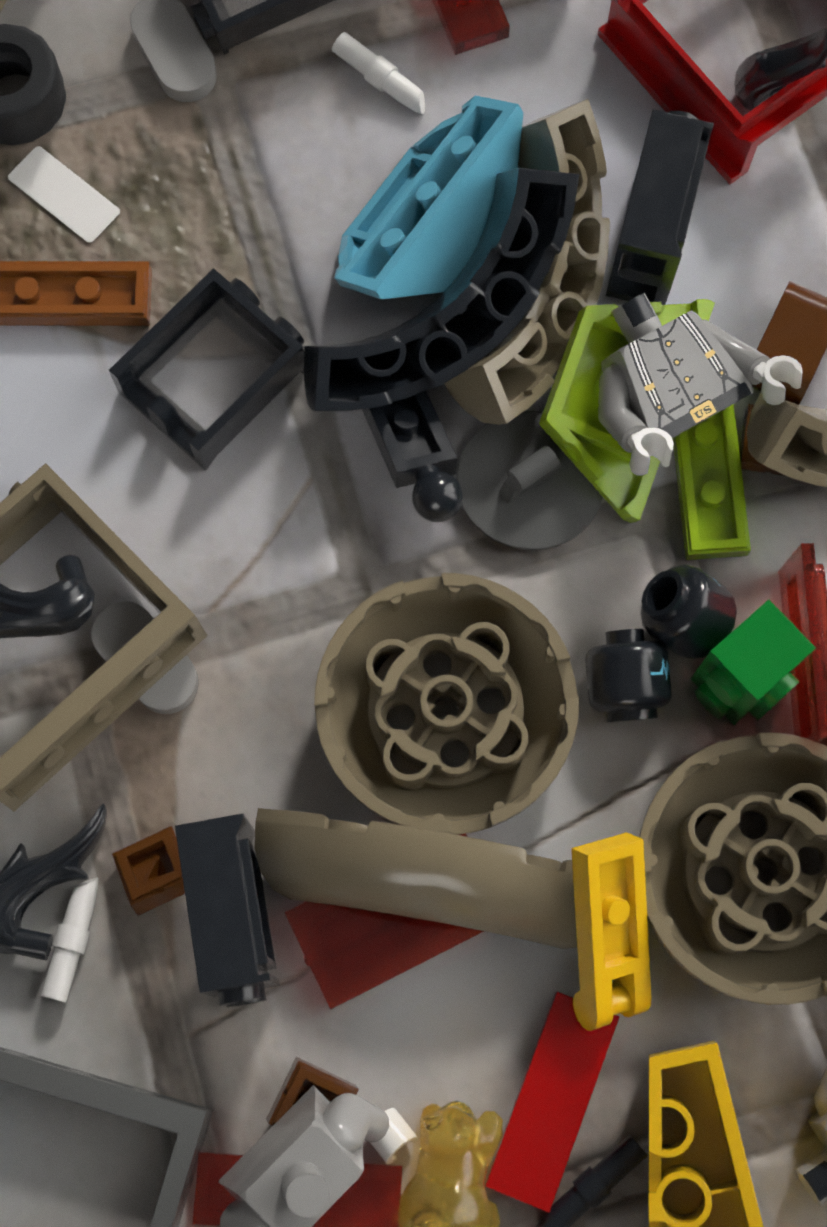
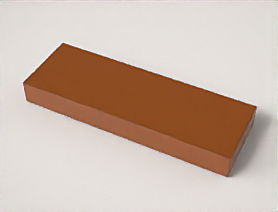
[0,261,152,326]

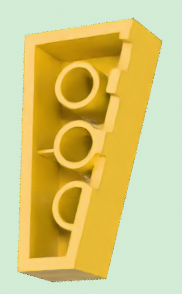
[648,1040,764,1227]

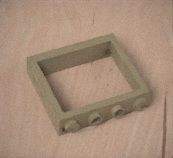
[0,463,208,812]

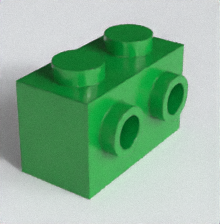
[690,599,816,725]

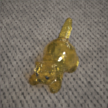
[398,1100,503,1227]

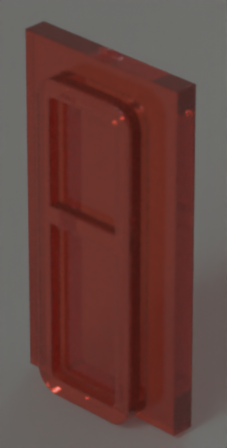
[778,543,827,746]
[284,834,485,1010]

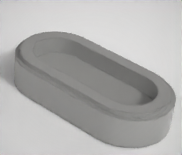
[130,0,217,102]
[91,601,199,714]

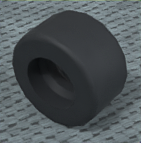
[0,24,66,146]

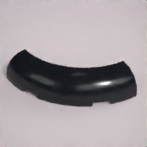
[303,168,579,411]

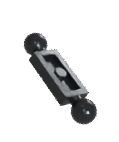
[362,336,463,522]

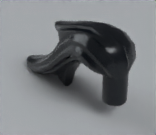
[734,28,827,111]
[0,555,95,638]
[0,803,107,961]

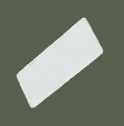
[8,146,120,243]

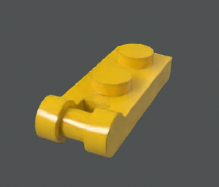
[571,832,652,1031]

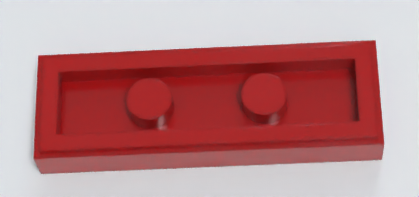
[484,991,620,1213]

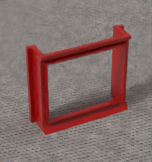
[597,0,827,185]

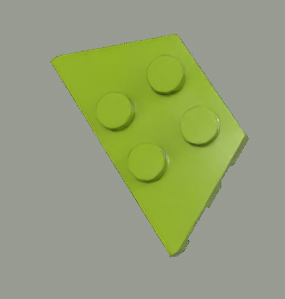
[539,299,715,523]

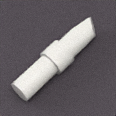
[332,32,425,114]
[40,877,98,1003]

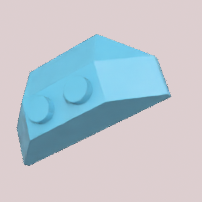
[334,95,524,299]

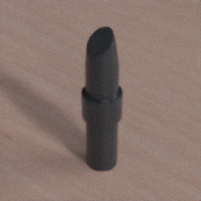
[536,1134,648,1227]

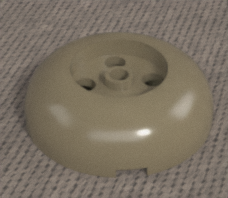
[314,573,579,835]
[639,733,827,1005]

